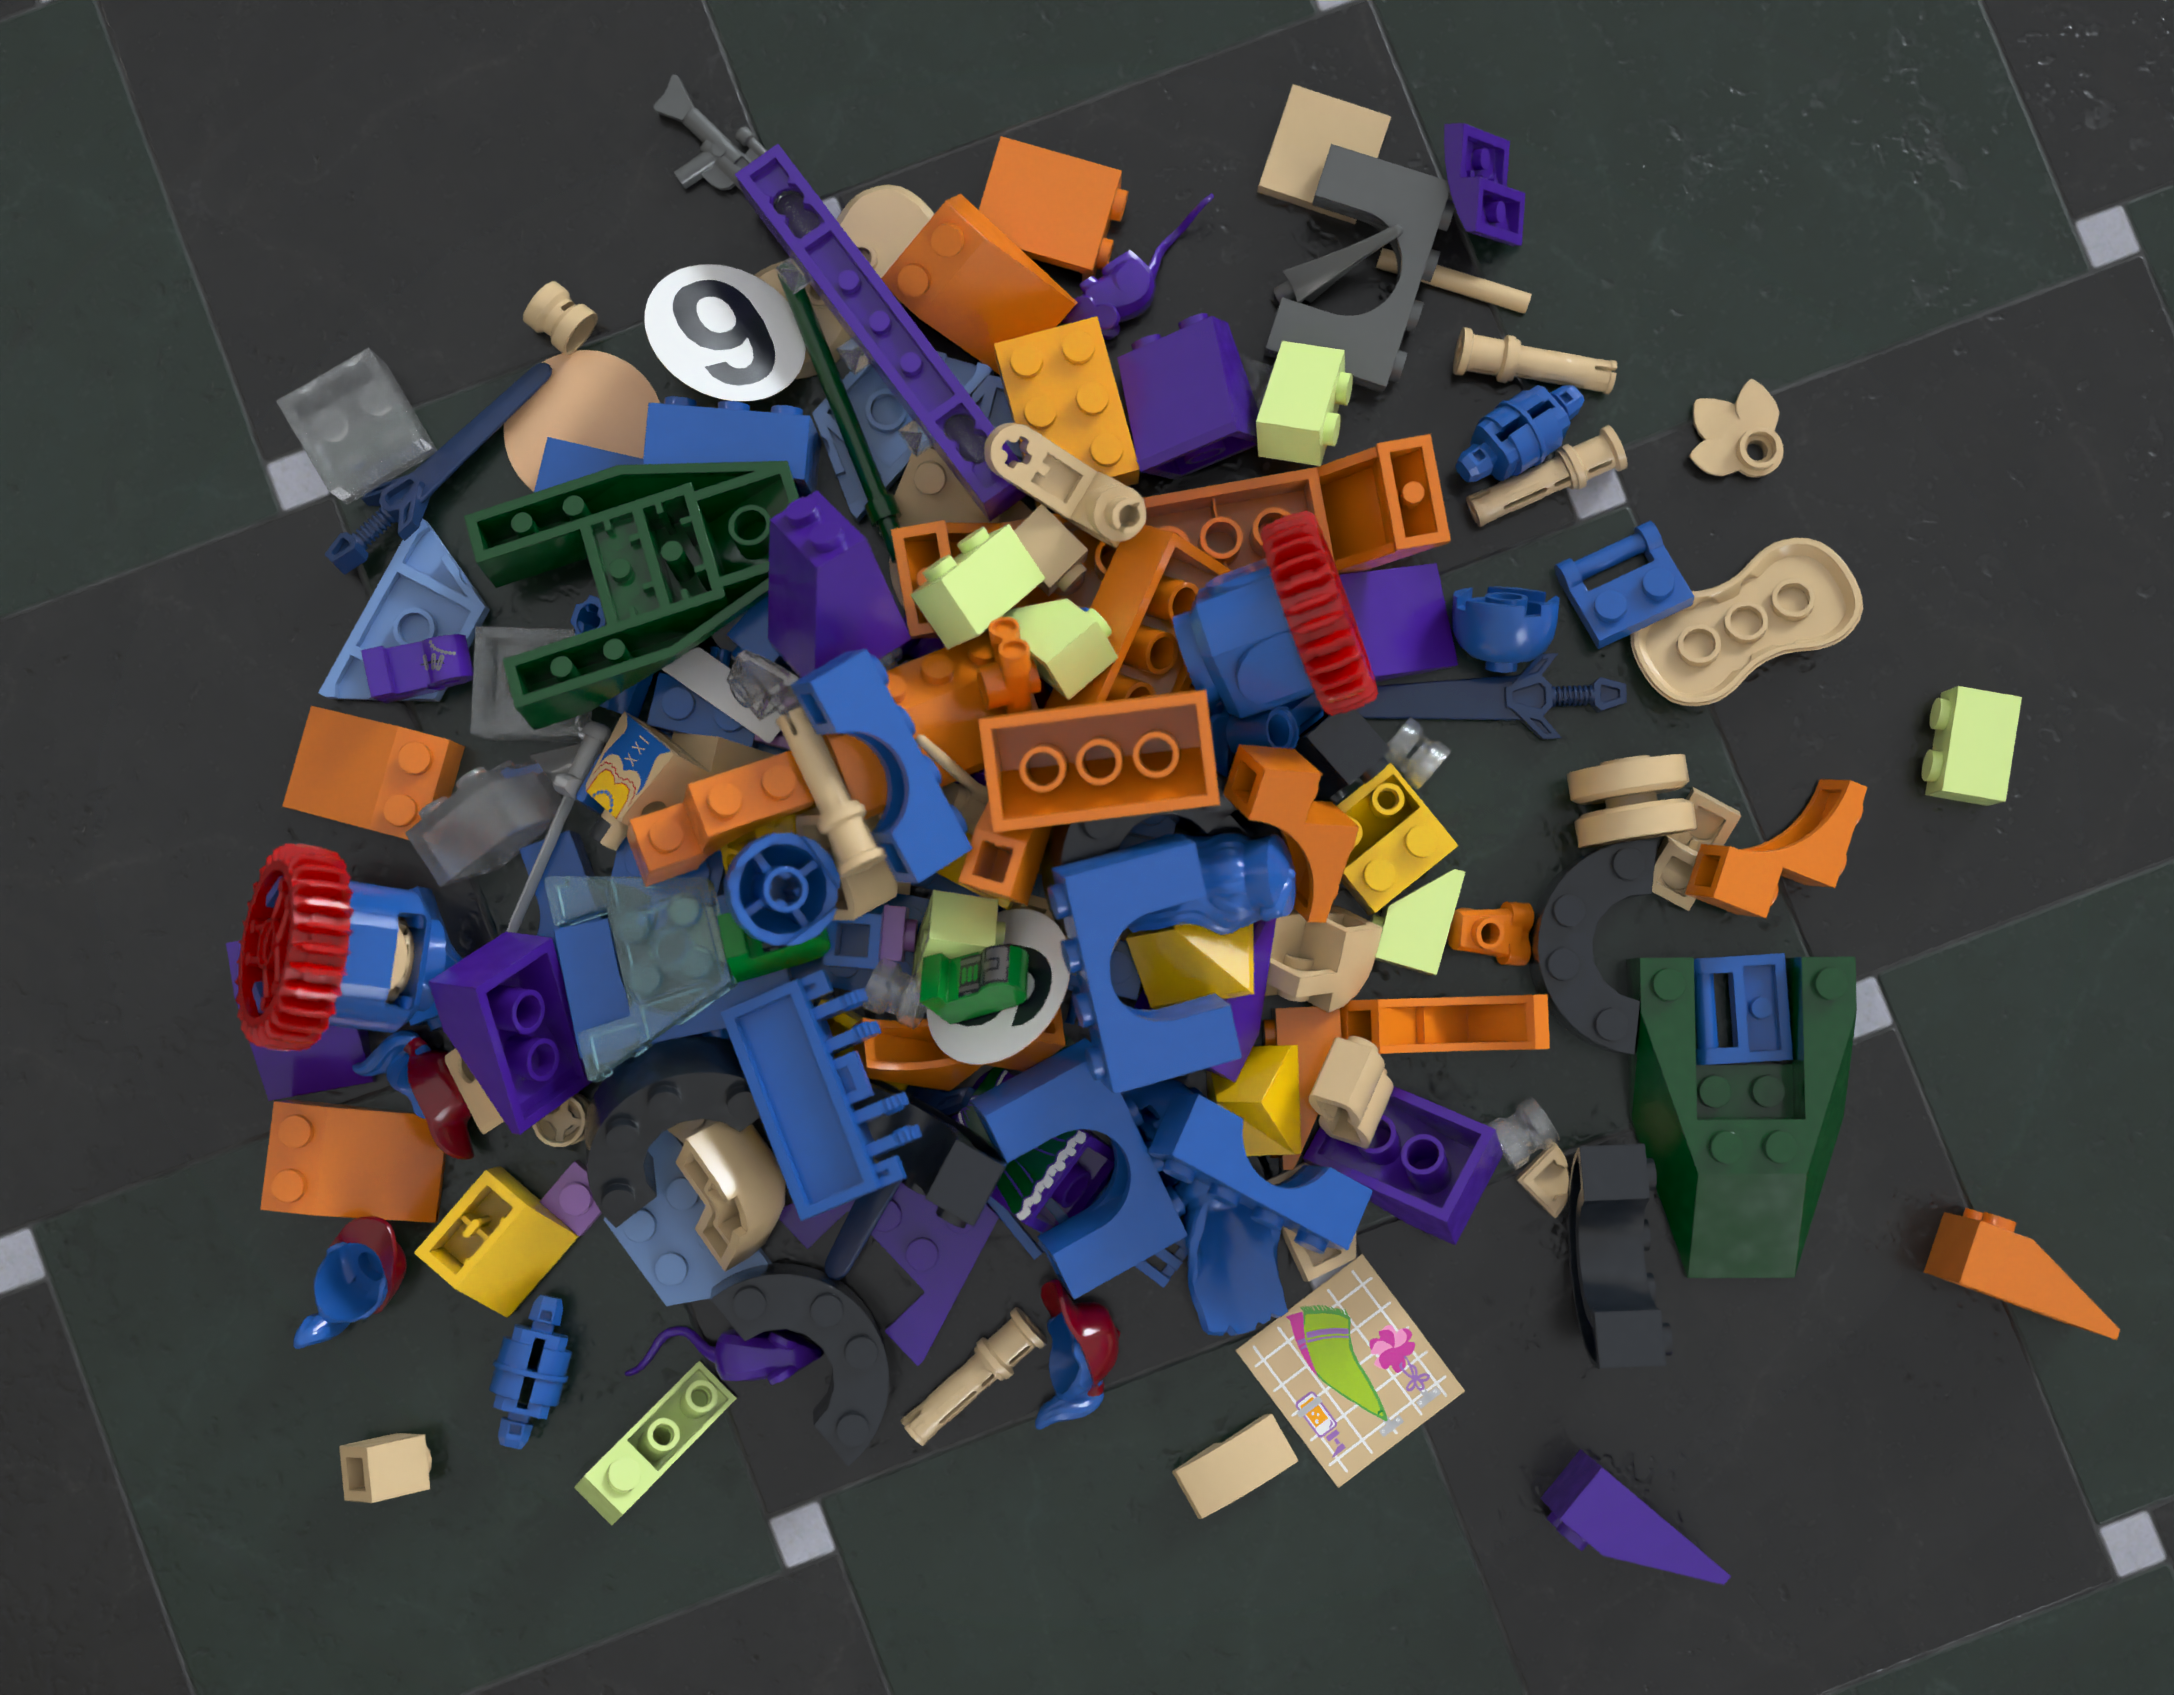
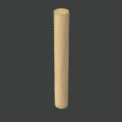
[1376,248,1531,314]

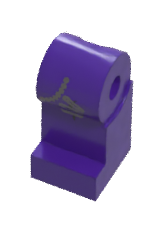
[361,634,475,704]

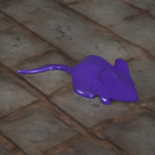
[1062,193,1214,340]
[625,1326,824,1385]

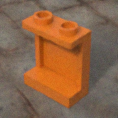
[979,136,1129,281]

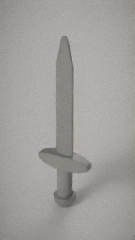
[506,721,612,933]

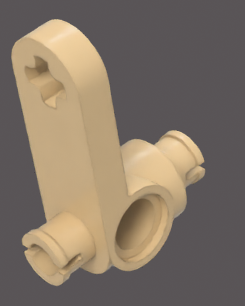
[984,423,1146,548]

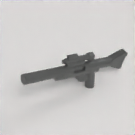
[653,74,767,192]

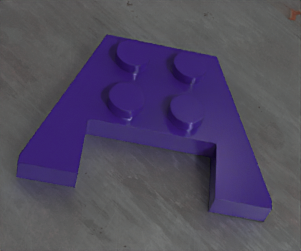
[779,1182,999,1366]

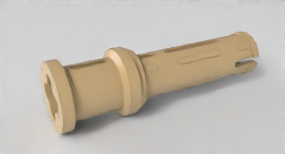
[1453,327,1617,394]
[1466,425,1628,527]
[776,706,888,878]
[901,1307,1048,1446]

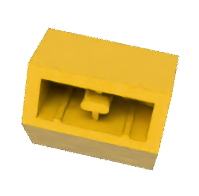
[1337,762,1459,916]
[414,1166,579,1318]

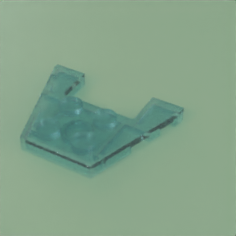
[544,876,738,1083]

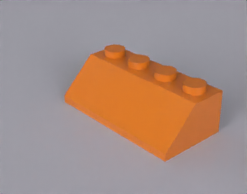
[1044,525,1232,709]
[822,630,1039,820]
[979,689,1220,833]

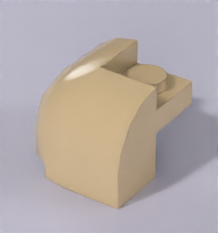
[1265,904,1383,1013]
[675,1121,785,1272]

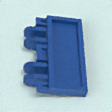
[720,969,923,1221]

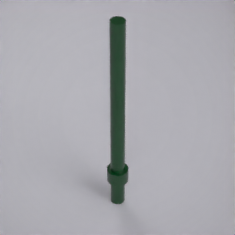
[778,267,902,563]

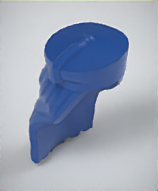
[1122,833,1296,935]
[1174,1158,1288,1336]

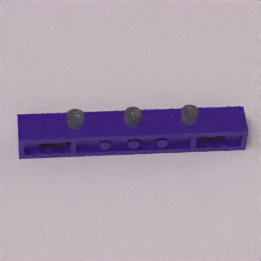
[735,144,1027,522]

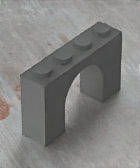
[1264,144,1455,393]

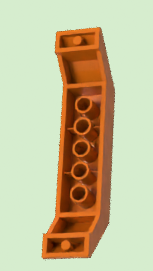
[891,434,1451,639]

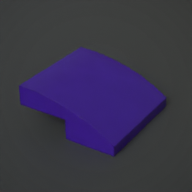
[1444,123,1525,246]

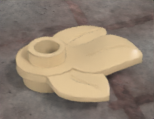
[1689,379,1784,478]

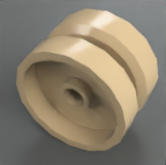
[1566,754,1697,848]

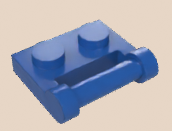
[1554,521,1695,649]
[1694,953,1793,1065]

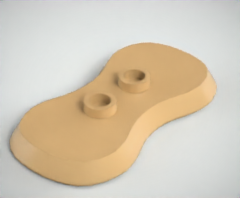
[754,185,934,379]
[1630,538,1863,706]

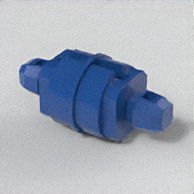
[1455,385,1584,482]
[489,1294,572,1449]

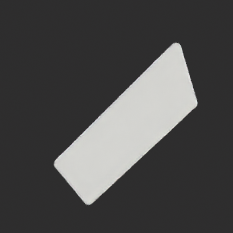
[662,647,790,743]

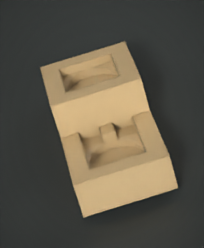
[1652,787,1741,911]
[1172,1414,1299,1519]

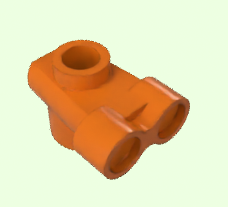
[976,617,1041,714]
[1447,901,1534,966]

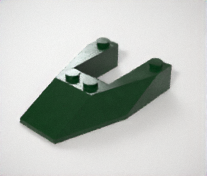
[464,461,799,731]
[1626,957,1857,1278]

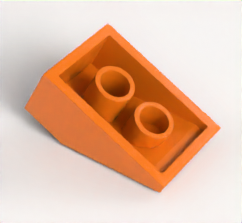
[881,193,1078,375]
[282,706,465,847]
[260,1099,446,1223]
[1924,1208,2120,1340]

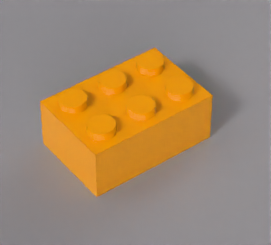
[994,316,1140,509]

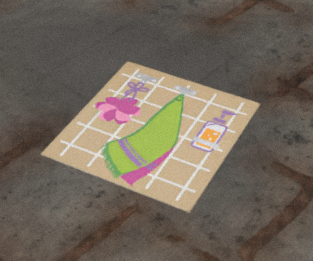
[1236,1254,1465,1488]

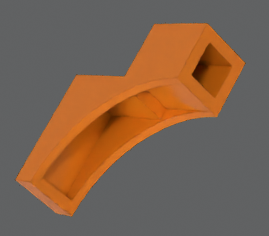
[1223,744,1359,923]
[626,750,814,887]
[1685,779,1868,918]
[1340,994,1550,1054]
[852,1006,1066,1091]

